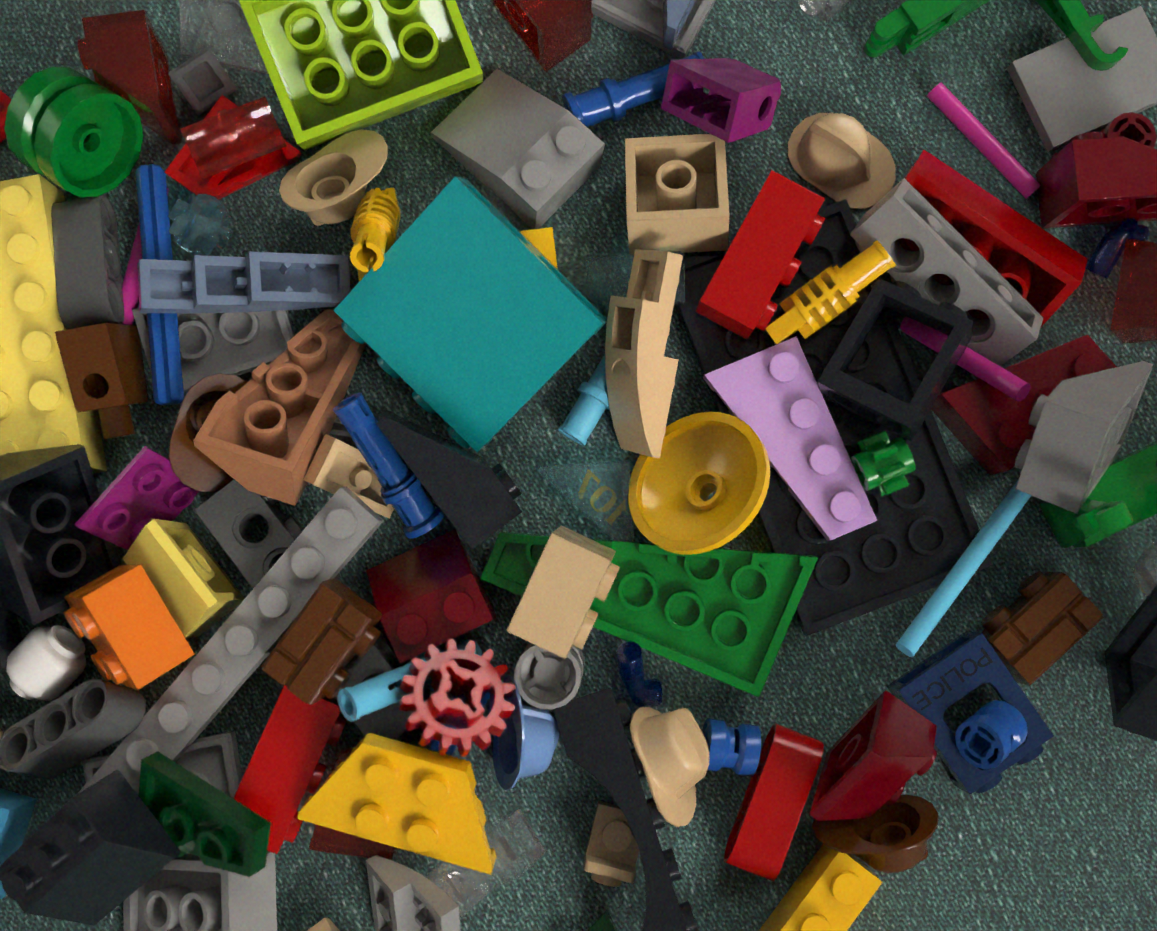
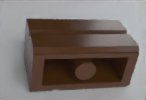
[981,571,1104,686]
[261,579,383,705]

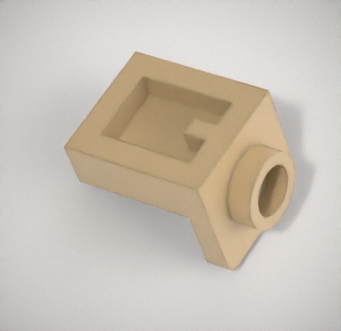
[584,800,639,887]

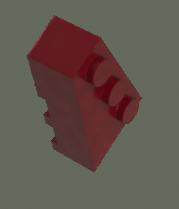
[931,334,1117,475]

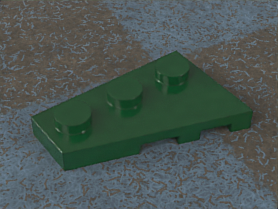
[138,751,271,877]

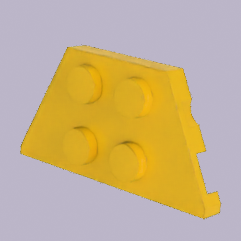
[297,732,497,875]

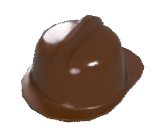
[168,373,247,492]
[812,794,939,873]

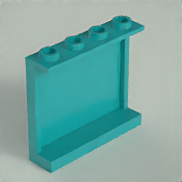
[333,176,607,452]

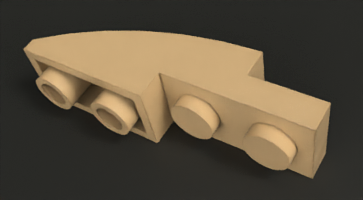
[605,249,683,458]

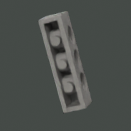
[850,178,1043,366]

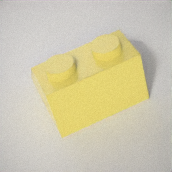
[123,519,245,638]

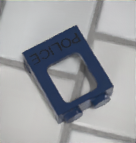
[887,631,1054,794]

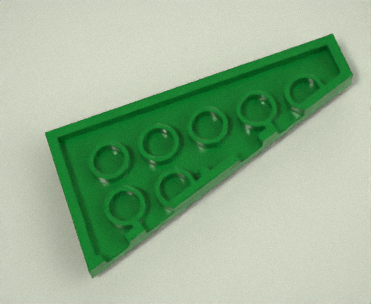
[480,532,818,697]

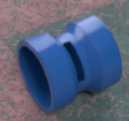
[955,700,1028,770]
[702,718,761,777]

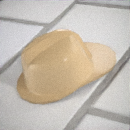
[788,113,895,209]
[279,129,388,226]
[630,707,709,827]

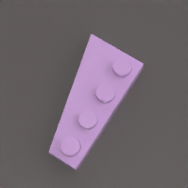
[703,337,877,541]

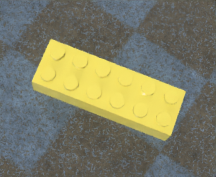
[0,174,107,474]

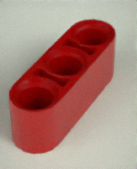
[723,723,824,881]

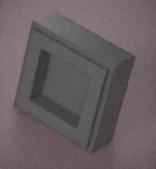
[168,46,238,115]

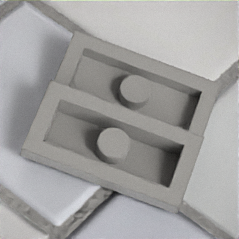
[366,855,461,931]

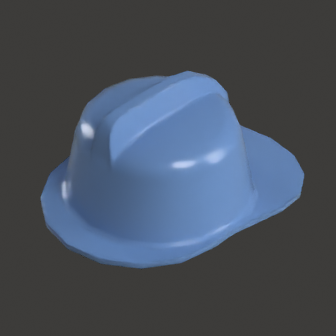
[493,675,560,790]

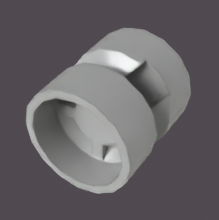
[514,642,584,710]

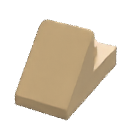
[303,434,394,519]

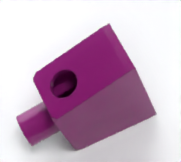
[661,58,781,143]

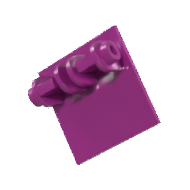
[75,446,199,550]

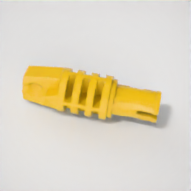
[350,187,401,272]
[765,240,896,344]

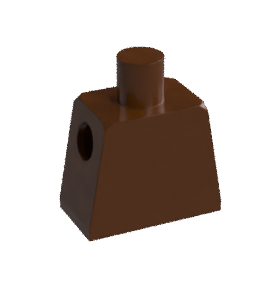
[55,323,148,439]

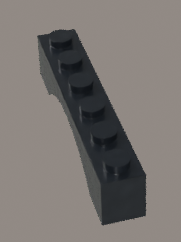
[553,687,698,931]

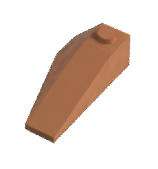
[193,309,366,506]

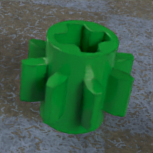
[851,431,915,497]

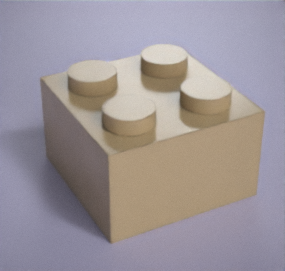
[625,134,730,255]
[507,526,620,659]

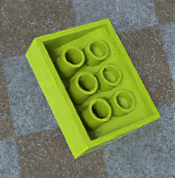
[239,0,483,151]

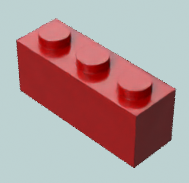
[695,170,826,339]
[233,685,347,854]

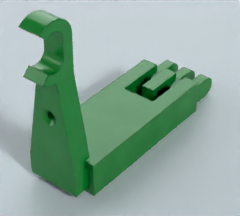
[864,0,1128,71]
[1039,441,1157,548]

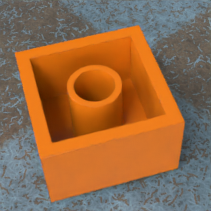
[64,564,195,690]

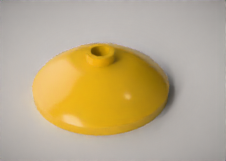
[628,412,770,555]

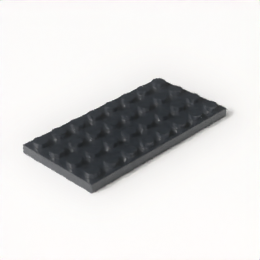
[675,199,994,636]

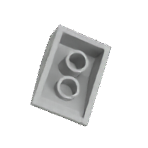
[431,69,605,229]
[1015,361,1153,513]
[123,851,277,931]

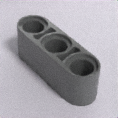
[51,194,124,329]
[0,678,145,779]

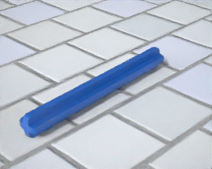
[135,164,184,406]

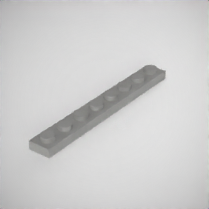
[79,487,384,795]

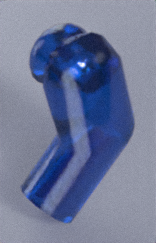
[1085,218,1150,279]
[617,641,662,707]

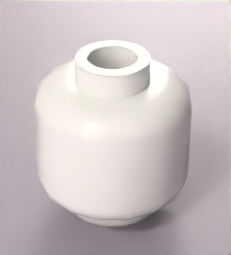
[6,625,86,701]

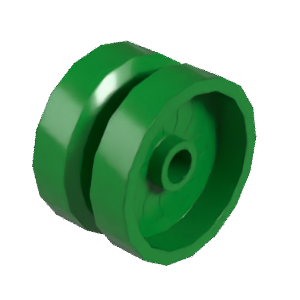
[4,67,143,197]

